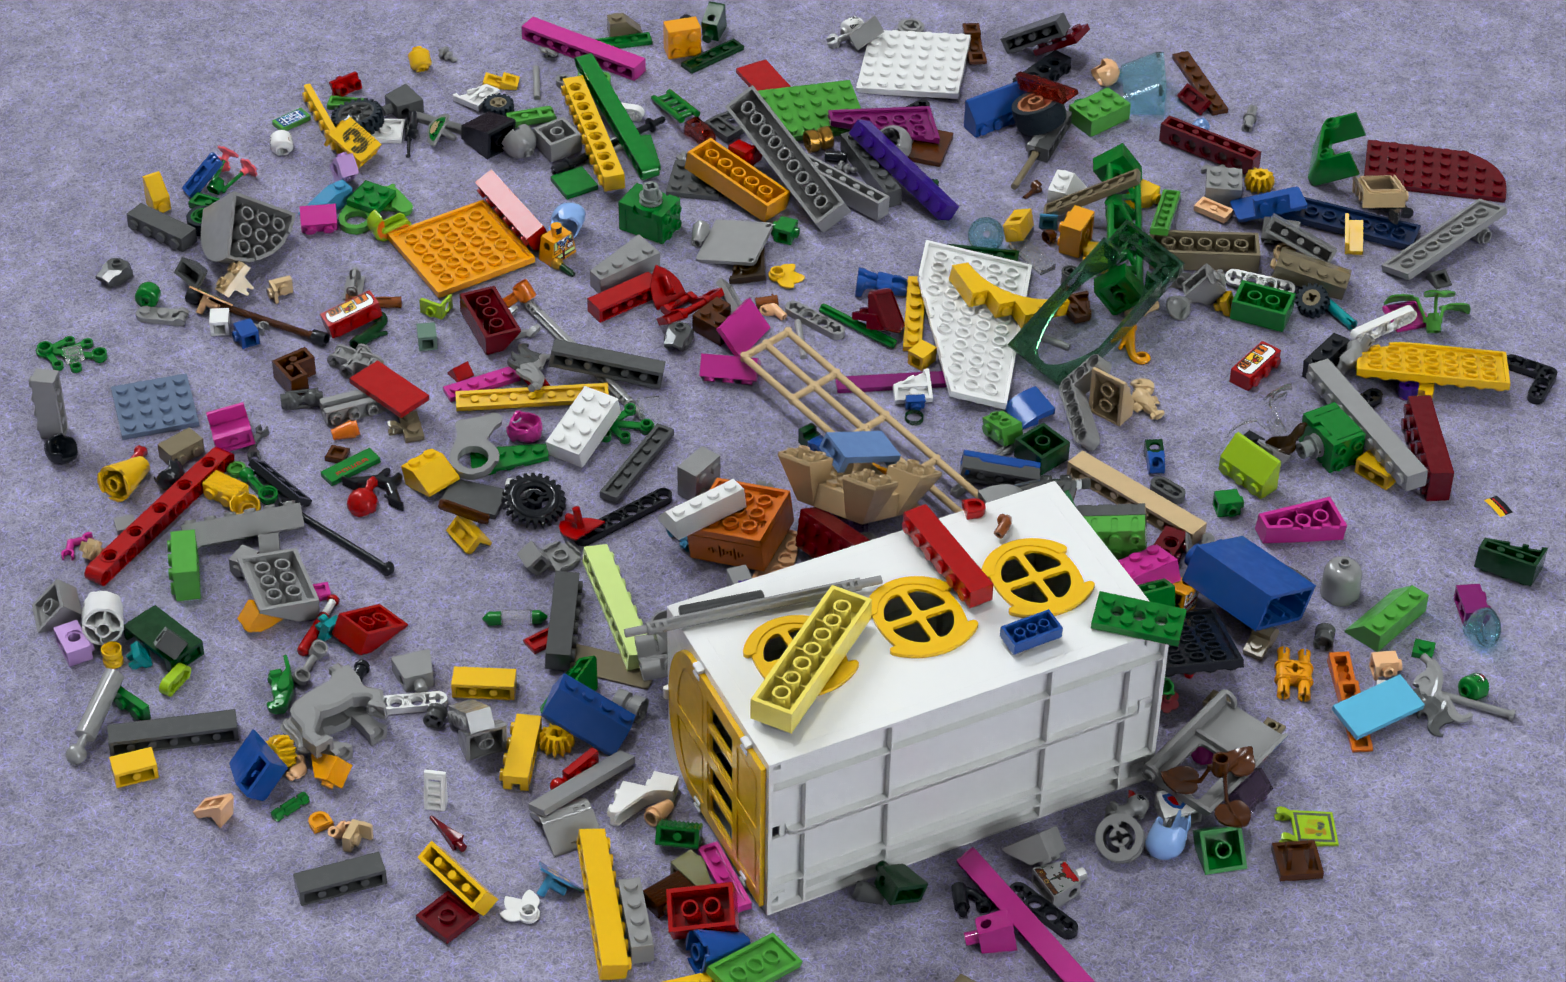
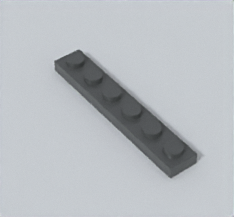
[600,423,674,504]

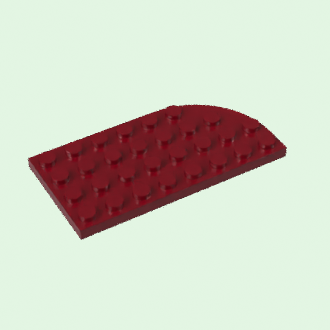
[1364,140,1506,203]

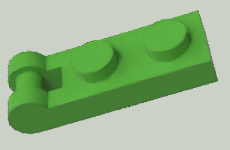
[506,106,557,128]

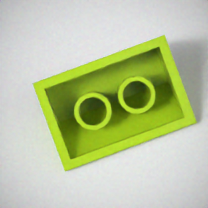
[1218,432,1281,499]

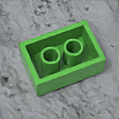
[1069,87,1131,137]
[167,529,201,601]

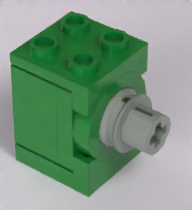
[618,181,682,244]
[1296,402,1366,473]

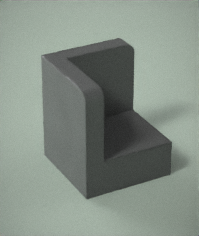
[153,626,188,660]

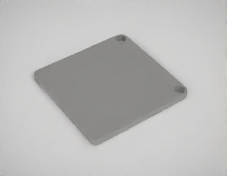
[696,220,773,266]

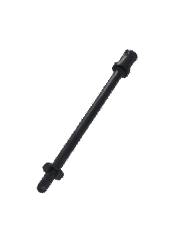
[551,116,666,175]

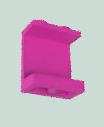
[206,402,256,452]

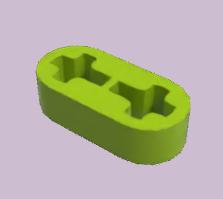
[159,663,191,697]

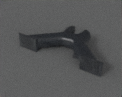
[1361,203,1414,225]
[342,468,404,511]

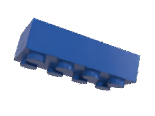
[1000,609,1063,655]

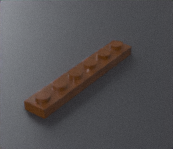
[1172,51,1228,116]

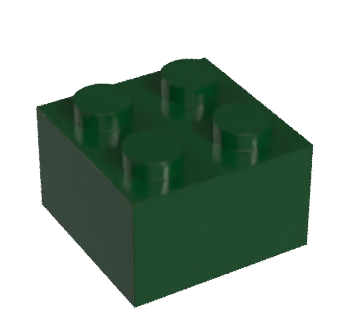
[1014,422,1070,476]

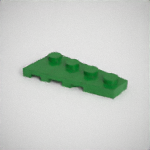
[470,443,549,475]

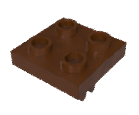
[1271,840,1324,882]

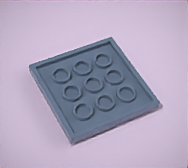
[111,373,199,440]

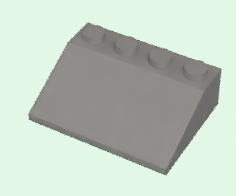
[237,548,320,622]

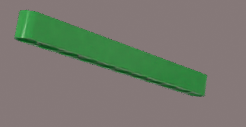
[575,53,660,181]

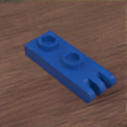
[182,152,223,198]

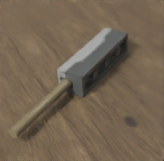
[1011,110,1072,190]

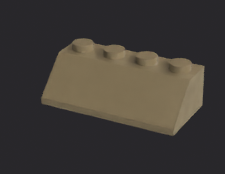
[1272,247,1352,300]

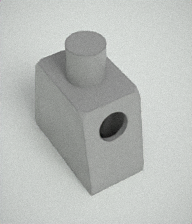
[391,649,434,693]

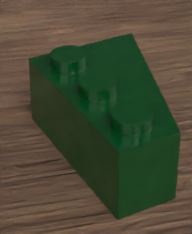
[1474,538,1548,586]

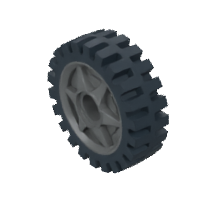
[331,98,384,135]

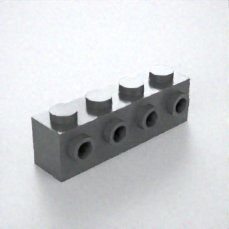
[1000,12,1071,54]

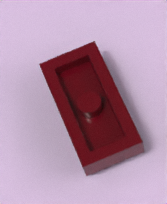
[1177,83,1212,115]

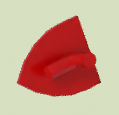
[650,265,686,310]
[559,506,605,541]

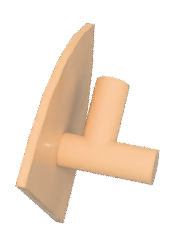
[189,286,233,315]

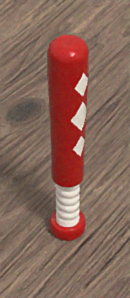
[297,594,340,656]

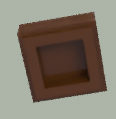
[325,445,350,463]

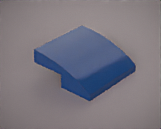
[1004,386,1055,429]

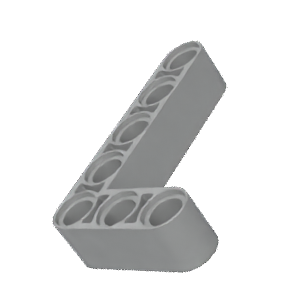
[1059,354,1112,451]

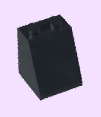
[461,112,516,160]

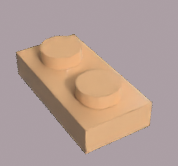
[1193,196,1234,224]

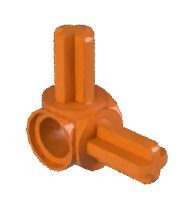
[503,279,537,308]

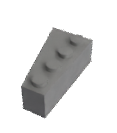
[590,235,660,293]

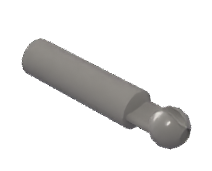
[66,668,124,765]

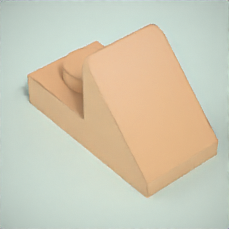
[193,793,234,828]

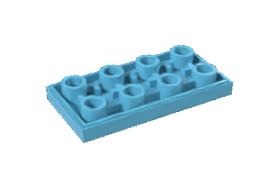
[1332,674,1425,740]

